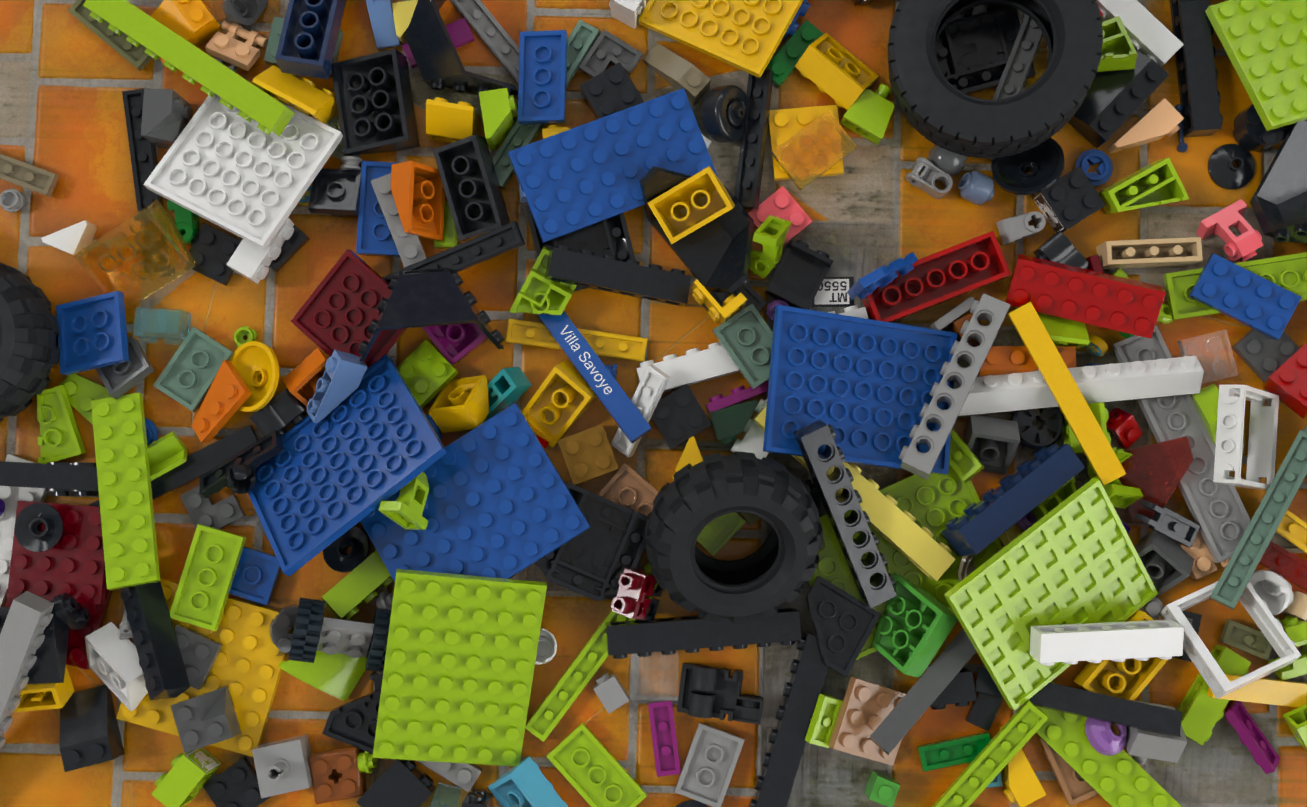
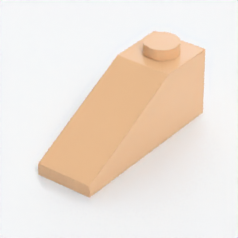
[1106,98,1184,154]

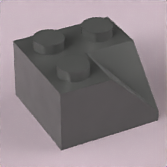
[141,88,192,149]
[171,686,241,753]

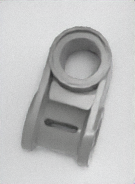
[905,157,953,199]
[996,211,1046,245]

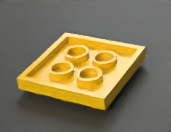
[768,105,844,181]

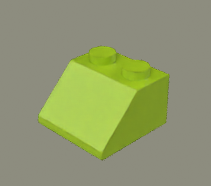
[479,88,518,151]
[1038,312,1090,349]

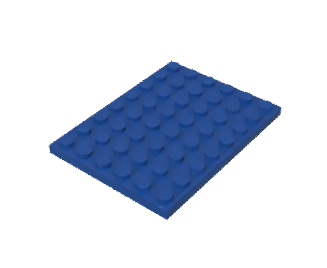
[763,305,957,475]
[248,354,447,577]
[360,403,591,582]

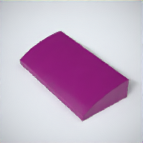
[422,322,489,365]

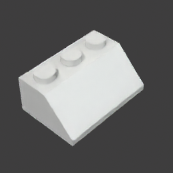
[85,622,148,711]

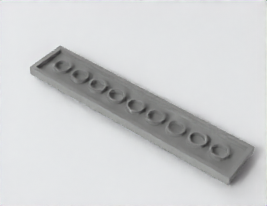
[1111,326,1251,563]

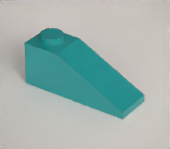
[471,367,532,431]

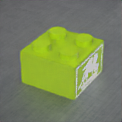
[151,747,222,807]

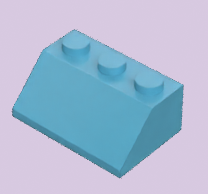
[488,756,568,807]

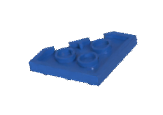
[847,252,918,300]

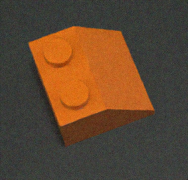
[282,347,329,407]

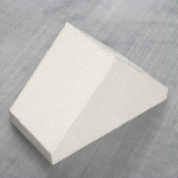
[41,220,97,259]

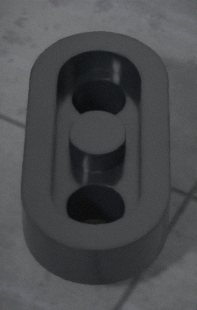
[53,593,90,631]

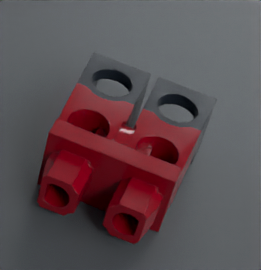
[611,568,663,621]

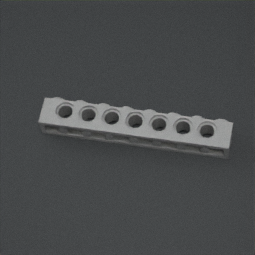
[899,293,1010,480]

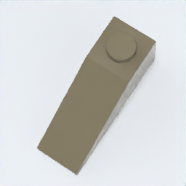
[643,43,711,105]

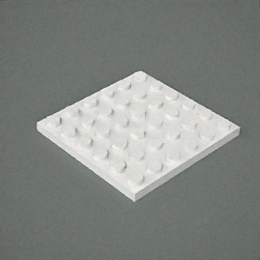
[143,94,343,250]

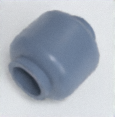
[958,171,995,205]

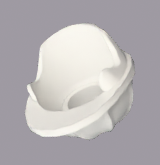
[1249,570,1294,615]

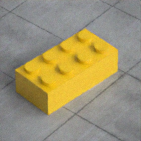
[1072,610,1168,701]

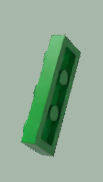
[766,19,824,88]
[917,731,991,772]

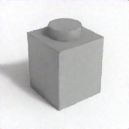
[593,673,630,714]

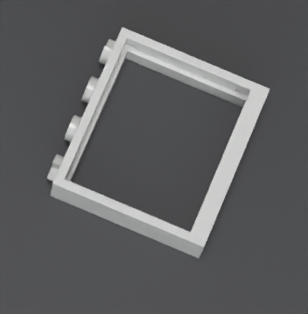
[1213,385,1279,490]
[1160,581,1302,699]

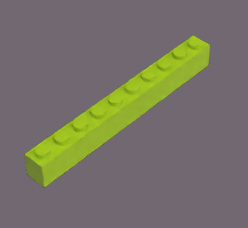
[83,0,295,137]

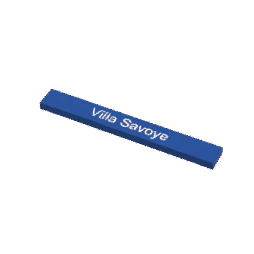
[536,311,652,443]

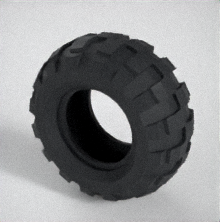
[0,263,60,422]
[645,451,823,624]

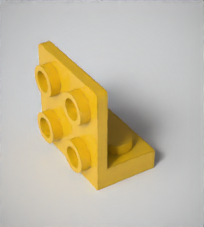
[692,279,747,324]

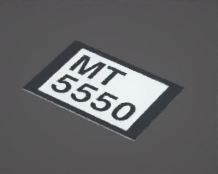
[811,277,854,307]

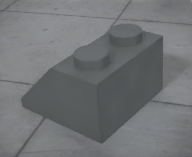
[963,415,1020,475]
[1134,530,1194,598]

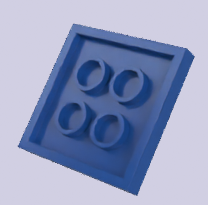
[56,291,129,375]

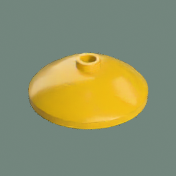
[229,341,280,412]

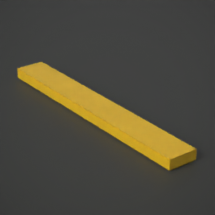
[1008,302,1126,485]

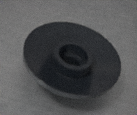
[1208,144,1255,190]
[14,503,63,552]
[323,526,370,573]

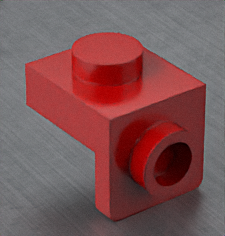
[1106,408,1143,449]

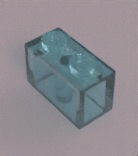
[133,307,191,345]

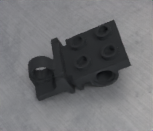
[677,662,764,725]

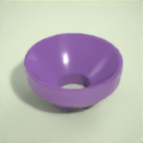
[1085,718,1127,756]

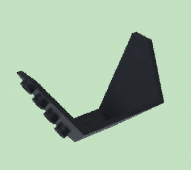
[405,0,518,95]
[1250,119,1307,243]
[639,166,754,293]
[357,268,505,361]

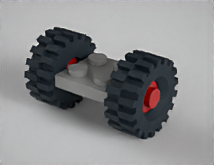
[288,598,391,672]

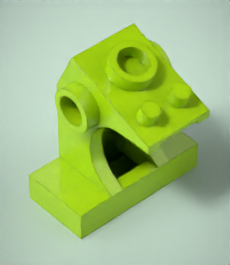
[749,215,792,279]
[1087,447,1143,509]
[379,472,429,530]
[1268,615,1307,681]

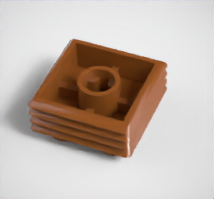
[308,746,367,804]

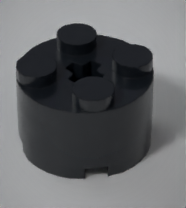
[1233,104,1293,152]

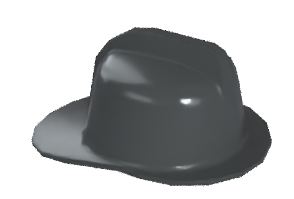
[222,0,268,25]

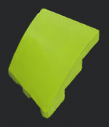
[509,247,577,315]
[279,645,367,701]

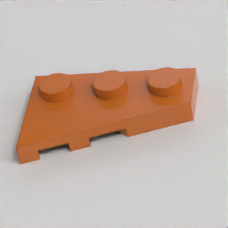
[191,360,252,444]

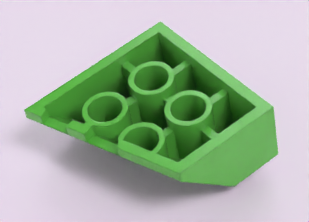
[872,572,958,678]

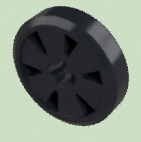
[1011,407,1065,449]

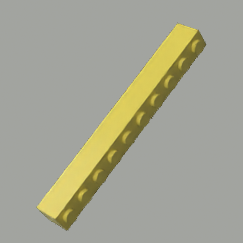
[752,404,956,581]

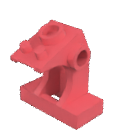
[1196,199,1264,263]

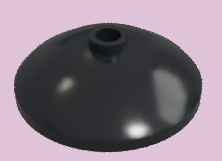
[991,137,1065,195]

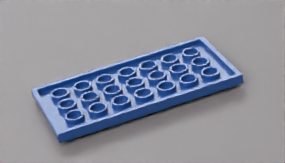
[508,88,718,243]

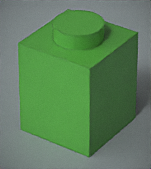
[864,770,901,807]

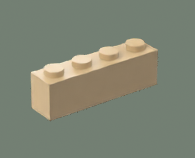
[1096,237,1203,269]

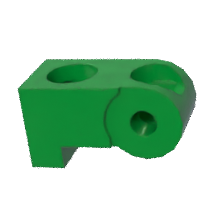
[167,200,199,246]

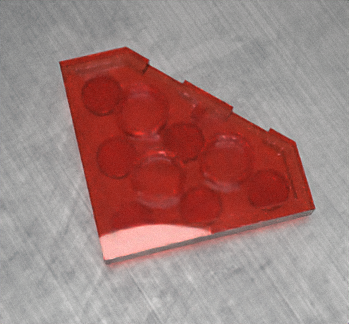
[1120,436,1194,523]

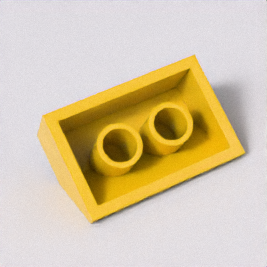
[794,32,879,111]
[252,65,337,125]
[648,166,735,244]

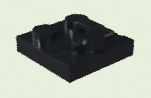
[308,169,361,217]

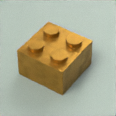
[557,424,619,485]

